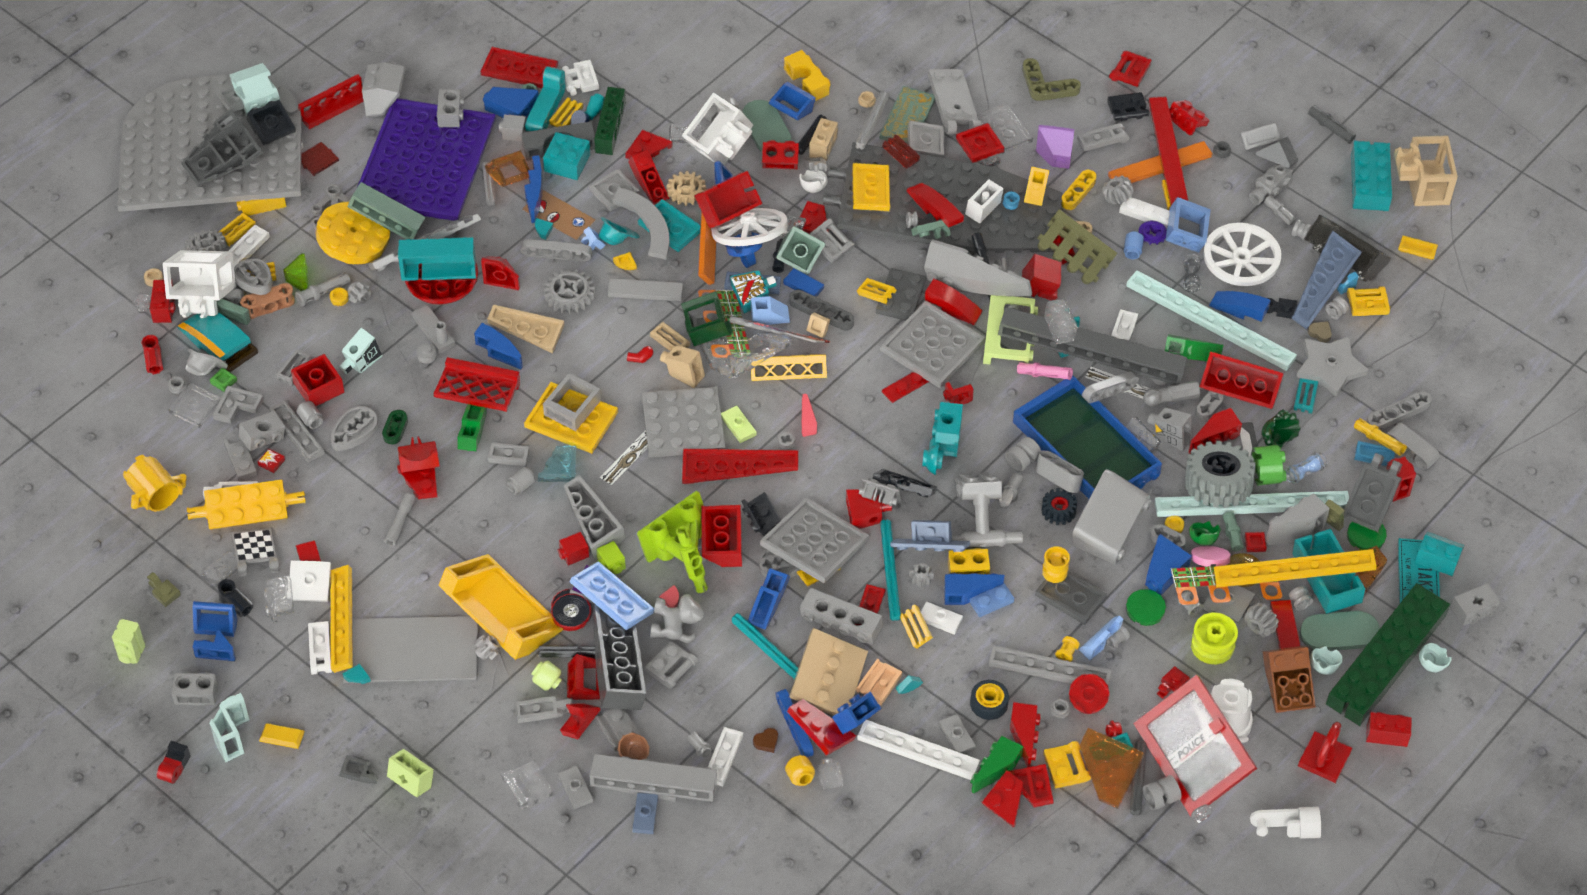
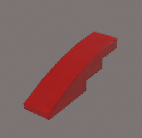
[906,183,964,228]

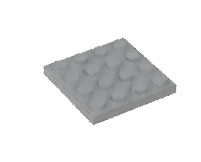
[880,301,985,388]
[642,387,725,458]
[760,498,869,583]

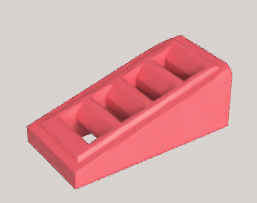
[802,394,817,437]

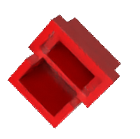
[1022,254,1061,301]

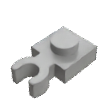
[804,157,827,172]

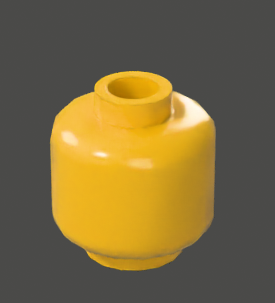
[785,755,815,786]

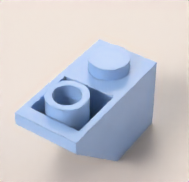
[751,296,790,325]

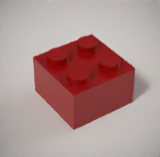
[291,354,345,406]

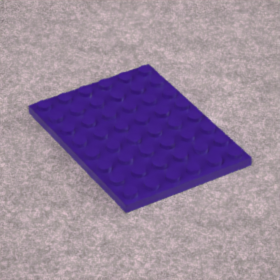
[357,98,496,221]

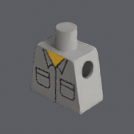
[1148,408,1192,451]

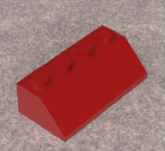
[1200,352,1284,409]

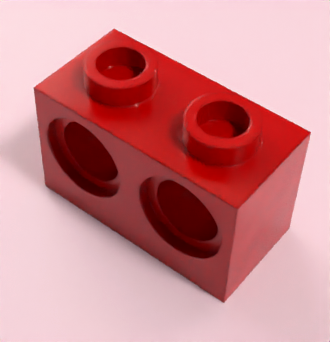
[762,140,799,170]

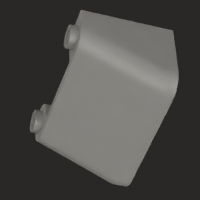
[1072,469,1152,565]

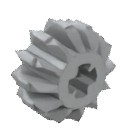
[1102,175,1134,205]
[1244,603,1279,638]

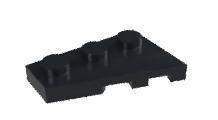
[872,469,937,498]

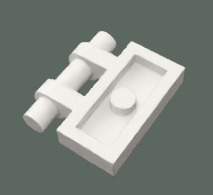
[562,60,599,96]

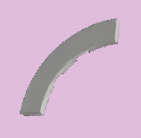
[612,187,669,260]

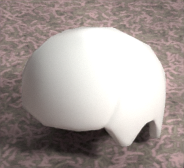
[799,170,828,193]

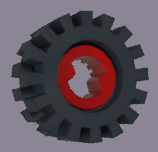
[1041,488,1077,525]

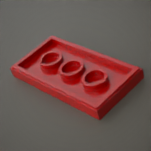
[481,47,558,88]

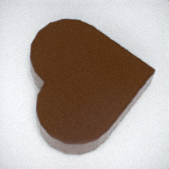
[753,728,778,753]

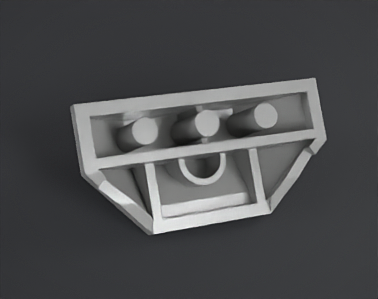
[362,61,405,118]

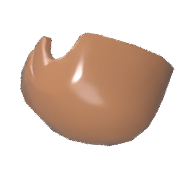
[618,733,650,760]

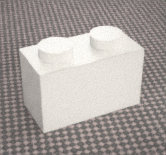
[965,179,1004,223]

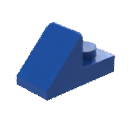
[193,629,236,661]

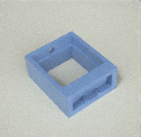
[1166,197,1211,253]

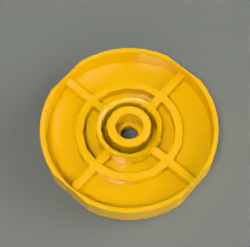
[315,202,390,265]

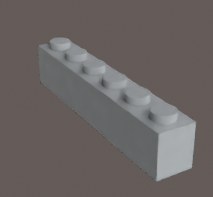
[590,754,717,802]

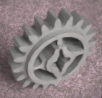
[544,269,595,314]

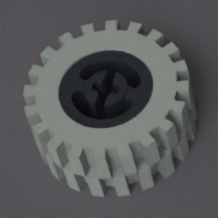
[1185,441,1255,508]

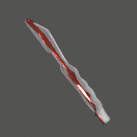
[729,315,830,343]

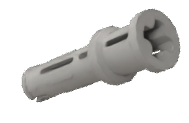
[295,272,351,307]

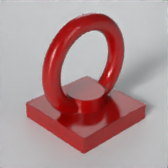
[1298,722,1353,783]

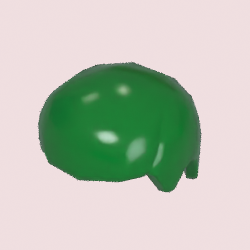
[1189,521,1221,546]

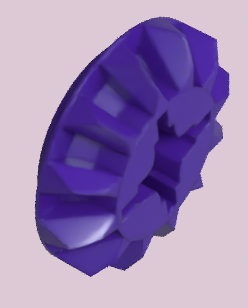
[1138,221,1167,245]

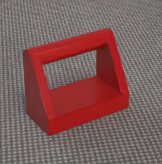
[567,654,600,700]

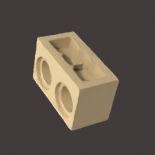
[809,118,838,161]

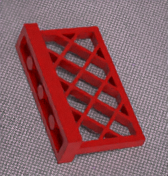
[434,357,520,412]

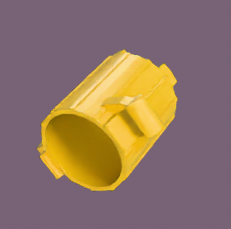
[123,454,187,512]

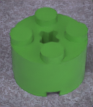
[1252,445,1286,486]

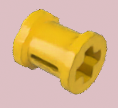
[1055,636,1080,662]

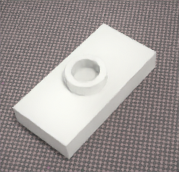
[921,602,963,635]

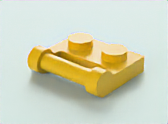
[1347,286,1390,316]
[1043,741,1091,789]

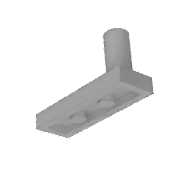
[411,305,456,354]

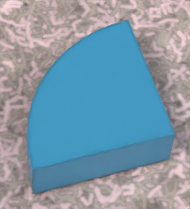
[1337,272,1359,294]

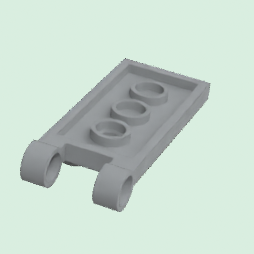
[928,69,982,134]

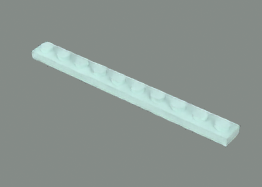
[1126,270,1297,371]
[1154,491,1349,517]

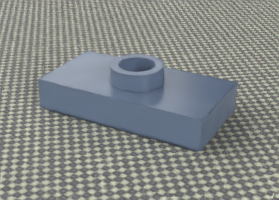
[632,793,658,834]

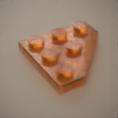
[1079,728,1144,809]

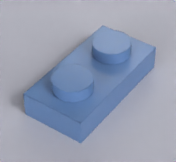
[970,583,1014,618]

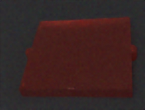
[301,142,339,176]

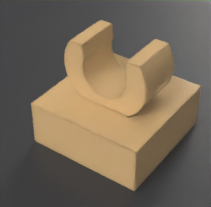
[806,313,830,338]

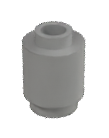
[297,401,323,429]
[506,467,535,495]

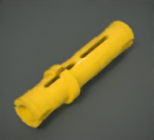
[1354,418,1407,456]

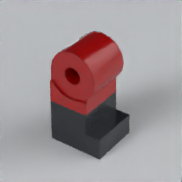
[157,741,191,784]

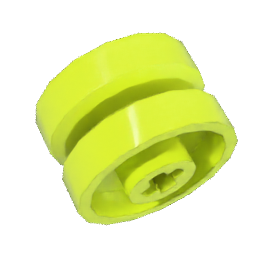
[1191,612,1238,665]

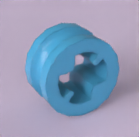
[1003,191,1020,210]

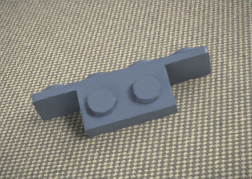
[890,520,970,552]

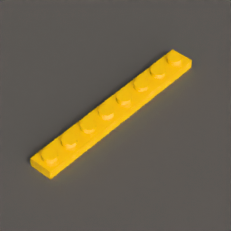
[1214,549,1376,588]

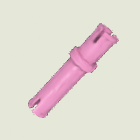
[1017,362,1073,380]

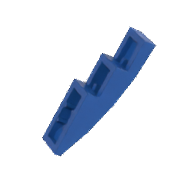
[524,155,542,223]

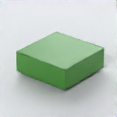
[209,367,237,392]

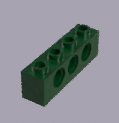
[594,87,626,155]

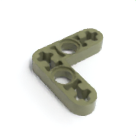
[1022,58,1081,101]

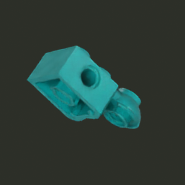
[922,402,963,475]

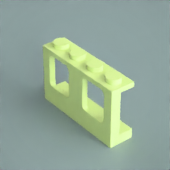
[983,295,1038,365]

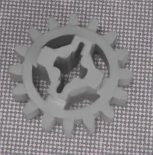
[185,229,226,251]

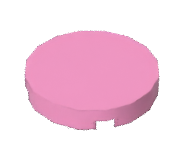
[1191,546,1231,567]

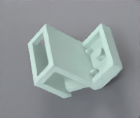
[229,63,280,116]
[210,693,249,762]

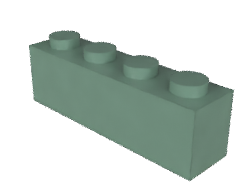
[347,182,425,240]

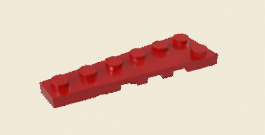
[682,449,799,484]

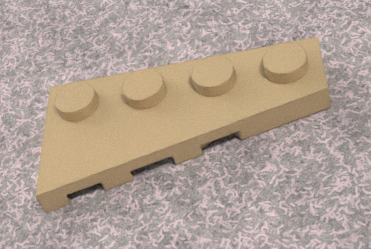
[487,305,564,353]

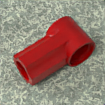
[141,335,163,375]

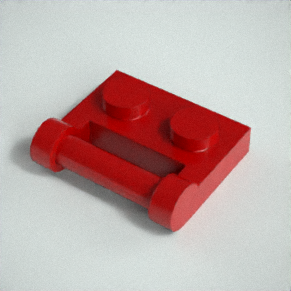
[1109,51,1152,87]

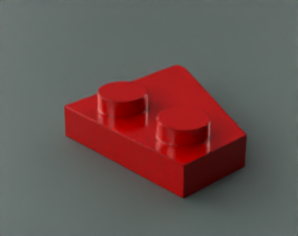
[625,130,673,159]
[1009,764,1054,807]

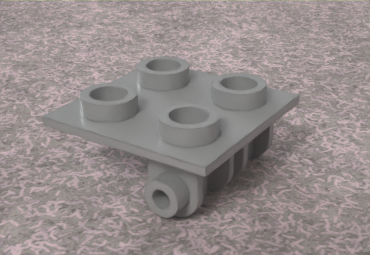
[859,478,902,506]

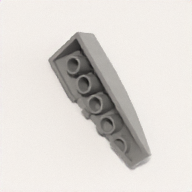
[924,239,1032,296]

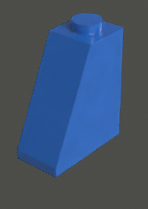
[483,87,539,118]
[1145,534,1192,595]

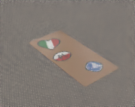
[522,190,596,240]

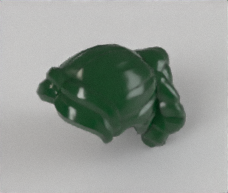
[1261,409,1301,448]

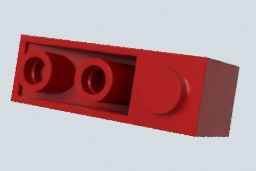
[628,150,670,205]
[1188,408,1242,454]
[1010,702,1041,767]

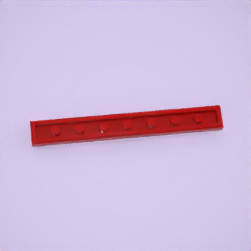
[1148,97,1189,207]

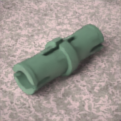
[1222,512,1244,552]

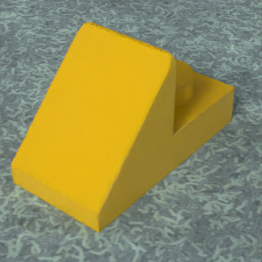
[1024,167,1049,206]

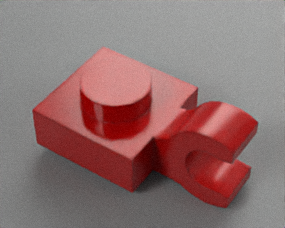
[1157,666,1190,699]

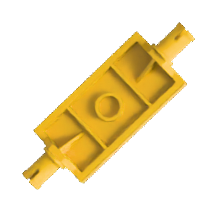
[187,480,306,530]

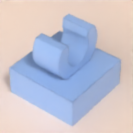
[581,226,606,250]

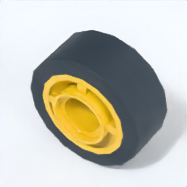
[970,679,1009,720]

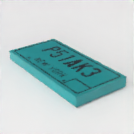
[1398,538,1440,604]

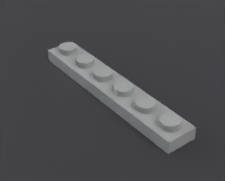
[989,646,1112,687]

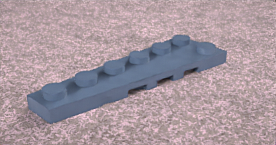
[1292,231,1362,329]

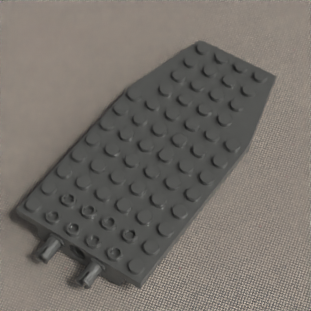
[823,142,1063,253]

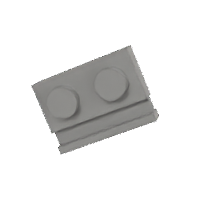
[595,708,641,751]

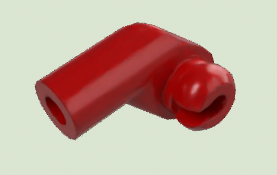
[627,346,654,363]

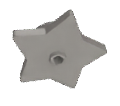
[1297,337,1368,396]

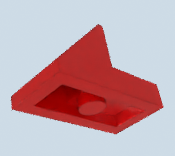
[560,703,601,740]

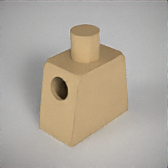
[660,345,705,388]

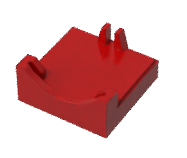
[397,436,440,473]

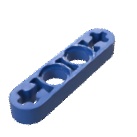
[775,689,814,758]

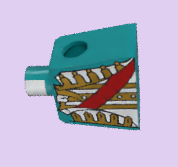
[730,270,777,314]

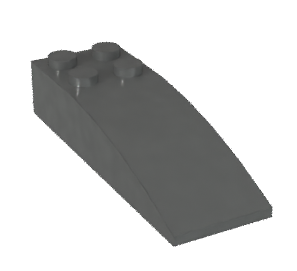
[593,603,646,710]

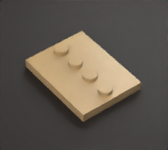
[789,628,868,716]

